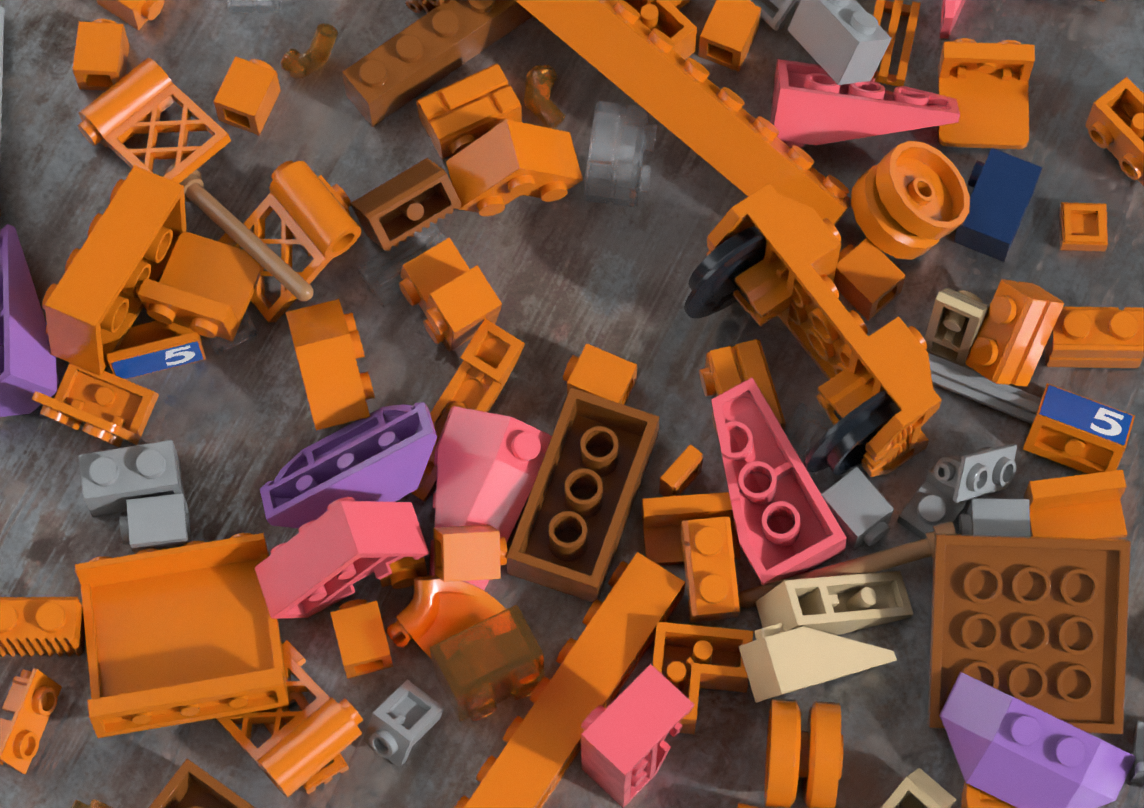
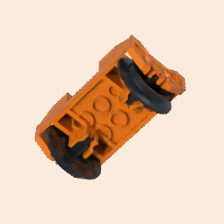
[684,183,942,477]

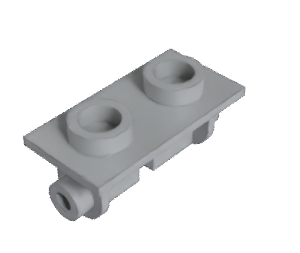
[934,443,1017,502]

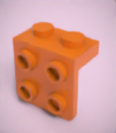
[938,38,1035,149]
[137,232,264,342]
[31,363,159,448]

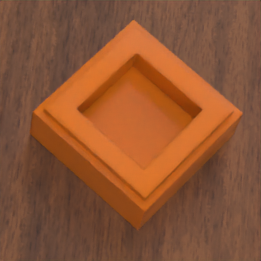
[1059,202,1108,252]
[659,444,703,497]

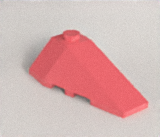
[770,59,960,148]
[711,378,846,585]
[429,406,552,590]

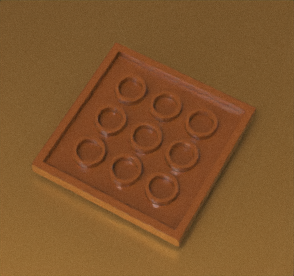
[928,533,1131,734]

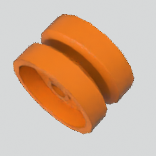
[851,141,970,260]
[764,698,843,808]

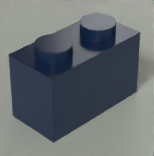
[954,148,1043,262]

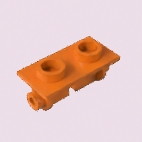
[0,668,62,775]

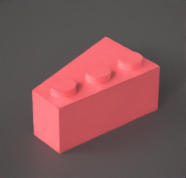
[254,497,429,619]
[581,664,694,808]

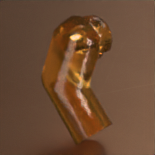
[280,23,338,79]
[524,64,566,129]

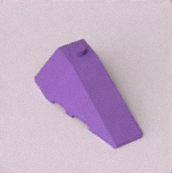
[0,224,59,417]

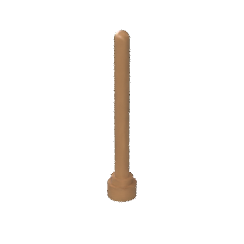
[164,163,314,301]
[738,521,956,609]

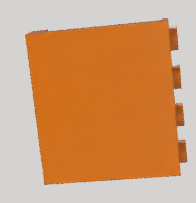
[75,533,290,738]

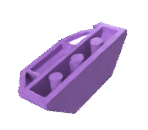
[260,402,437,528]
[940,672,1136,808]

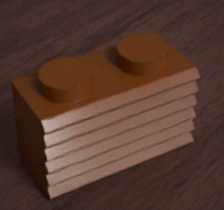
[351,157,461,251]

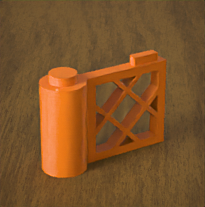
[77,57,231,184]
[218,160,362,322]
[215,640,363,798]

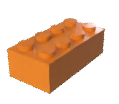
[42,165,187,376]

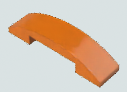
[411,318,525,502]

